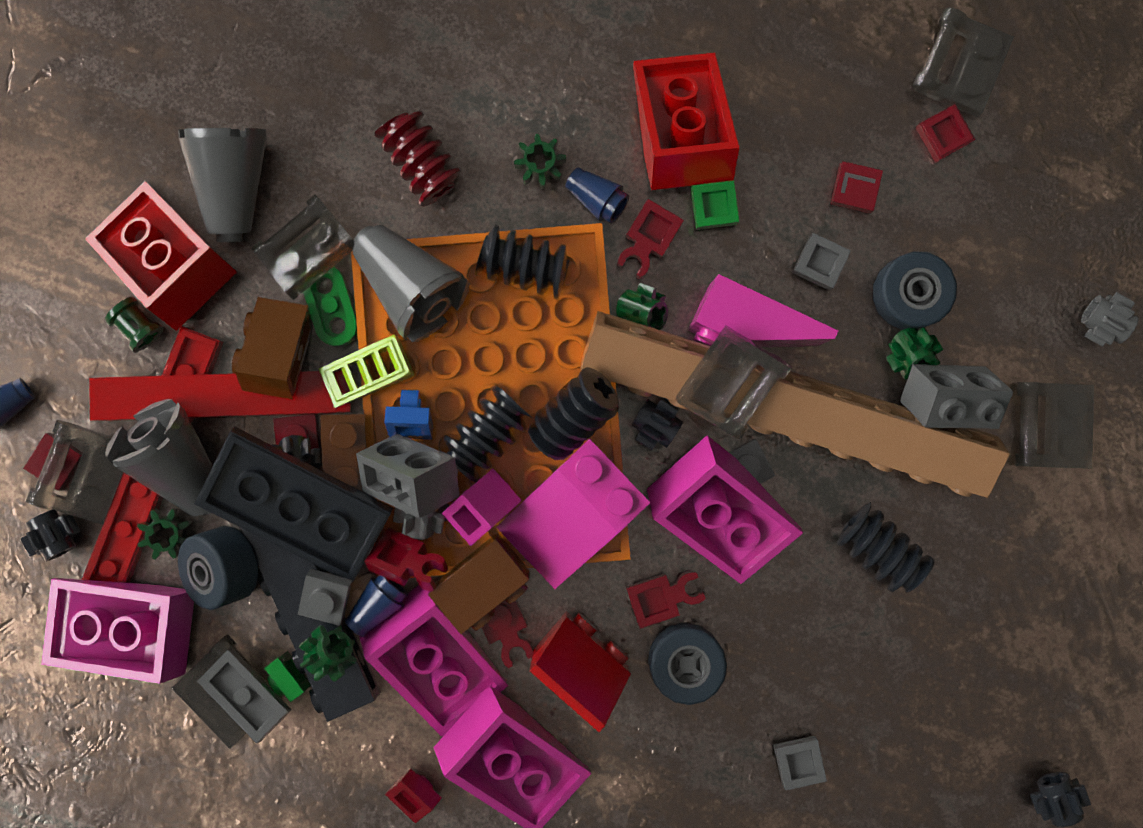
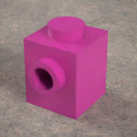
[442,469,522,546]

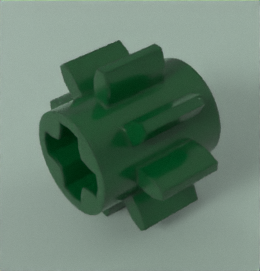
[514,134,566,190]
[616,283,669,330]
[886,327,943,380]
[137,507,192,560]
[299,625,357,682]

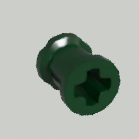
[104,296,163,353]

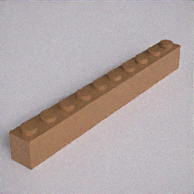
[580,311,1010,498]

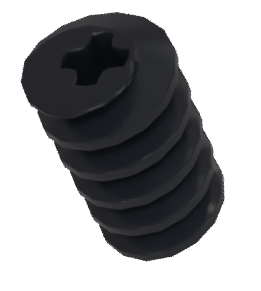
[475,225,570,300]
[528,367,619,460]
[440,385,532,483]
[837,502,935,593]

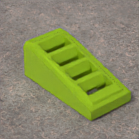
[319,334,415,408]

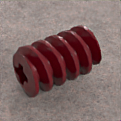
[374,111,461,207]

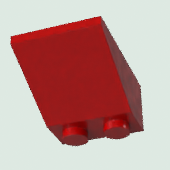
[633,52,739,190]
[85,181,237,331]
[530,611,631,732]

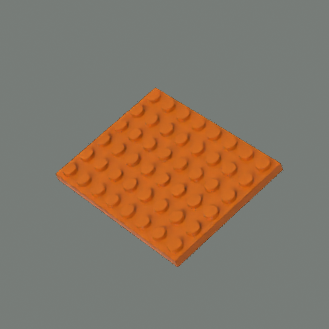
[350,223,631,578]

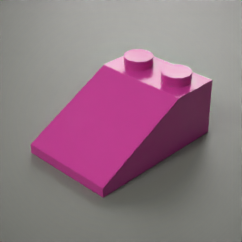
[688,274,838,348]
[647,435,803,584]
[496,439,650,589]
[41,578,194,684]
[359,585,508,737]
[433,685,592,828]

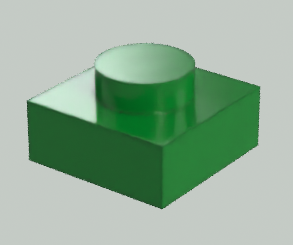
[691,180,739,230]
[264,651,311,703]

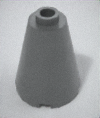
[178,128,267,242]
[353,225,470,342]
[105,399,213,516]

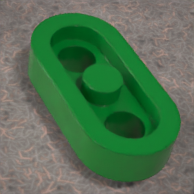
[302,264,357,347]

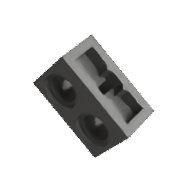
[900,364,1014,429]
[356,434,460,518]

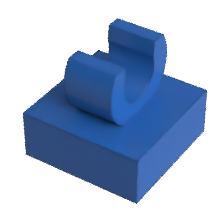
[384,390,433,440]

